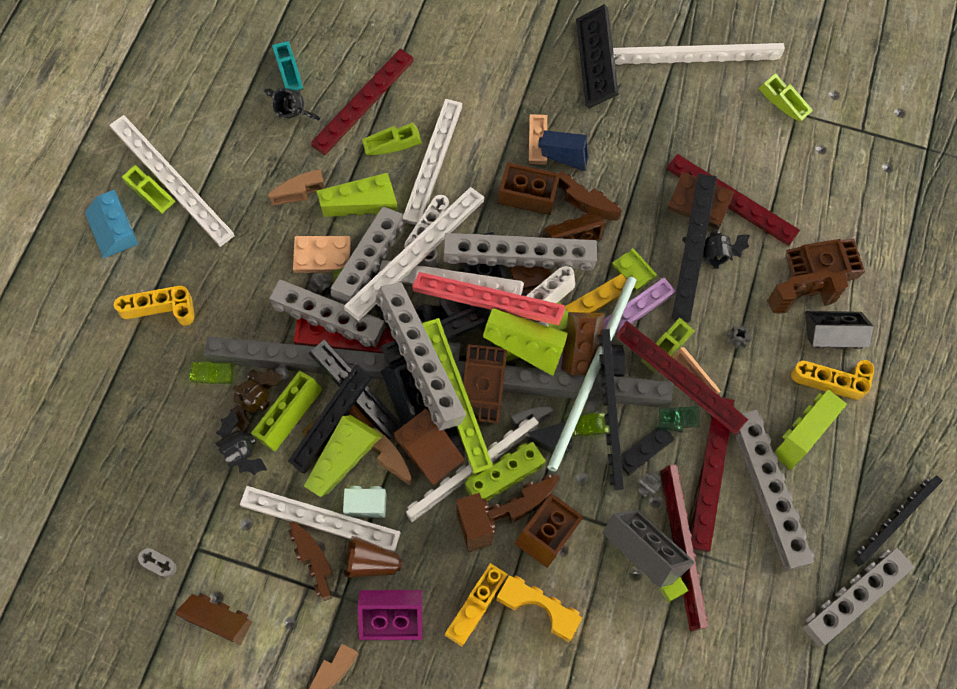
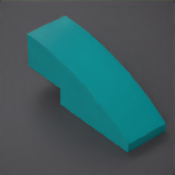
[272,41,304,91]

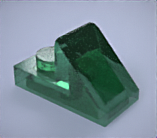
[659,406,700,433]

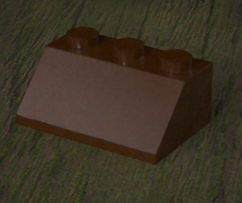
[498,162,560,215]
[543,213,606,254]
[561,312,605,375]
[175,593,252,646]

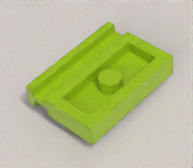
[612,248,657,292]

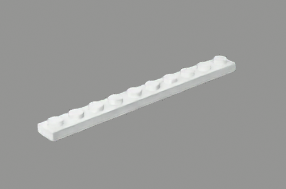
[613,43,785,65]
[110,115,235,247]
[344,187,485,321]

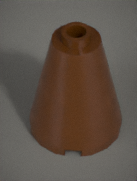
[344,536,402,578]

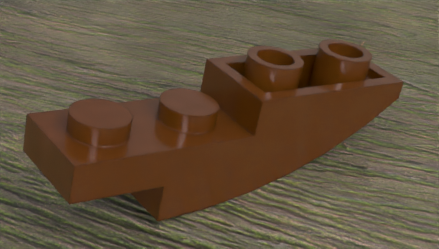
[558,171,622,221]
[487,474,560,523]
[288,521,334,601]

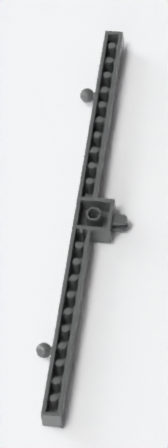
[204,336,673,413]

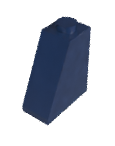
[538,130,589,171]

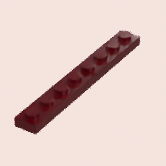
[311,49,414,155]
[667,154,800,246]
[615,321,749,435]
[691,397,735,552]
[660,465,708,632]

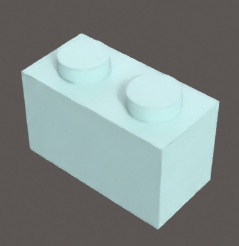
[343,486,386,518]

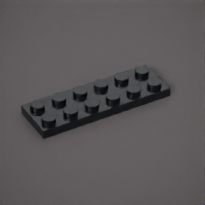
[576,4,619,109]

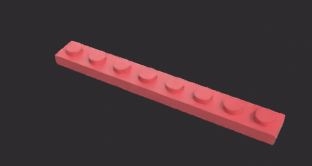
[412,272,565,326]

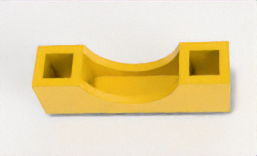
[496,575,582,643]

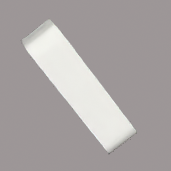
[404,195,449,268]
[518,266,575,327]

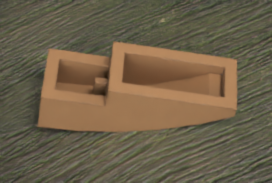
[269,169,325,206]
[371,428,412,486]
[309,644,359,689]

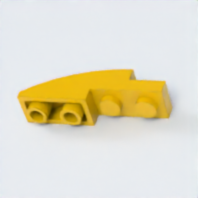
[445,563,508,647]

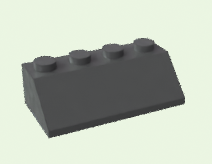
[602,509,695,588]

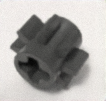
[309,273,333,296]
[727,325,752,349]
[637,472,661,497]

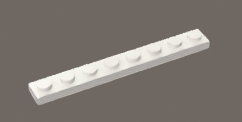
[403,99,462,225]
[379,260,524,295]
[406,417,539,522]
[240,486,401,552]

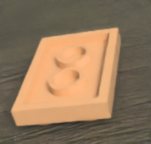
[293,236,351,273]

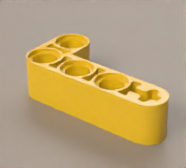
[113,286,195,326]
[791,360,874,400]

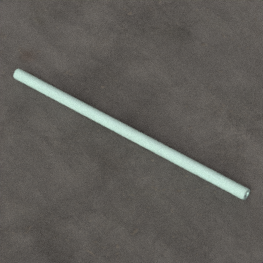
[547,277,636,472]

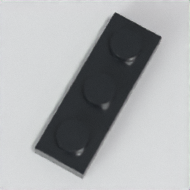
[621,424,675,476]

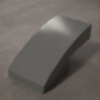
[511,407,553,429]

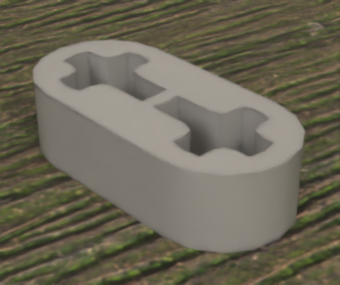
[138,548,176,578]

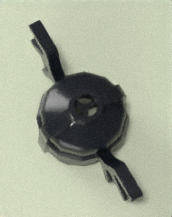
[264,88,321,121]
[682,231,750,269]
[215,411,267,476]

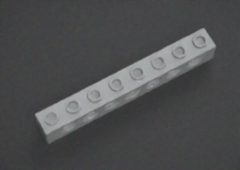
[443,233,597,271]
[376,282,466,431]
[735,410,814,572]

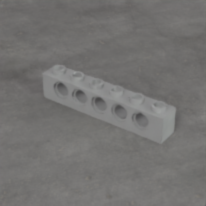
[331,206,405,304]
[269,280,385,348]
[802,548,915,648]

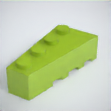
[317,173,398,217]
[483,308,568,376]
[775,389,847,470]
[304,415,384,497]

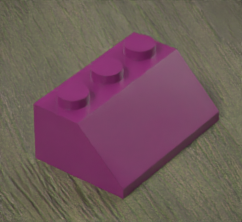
[358,590,423,640]

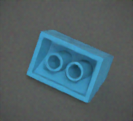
[85,190,139,258]

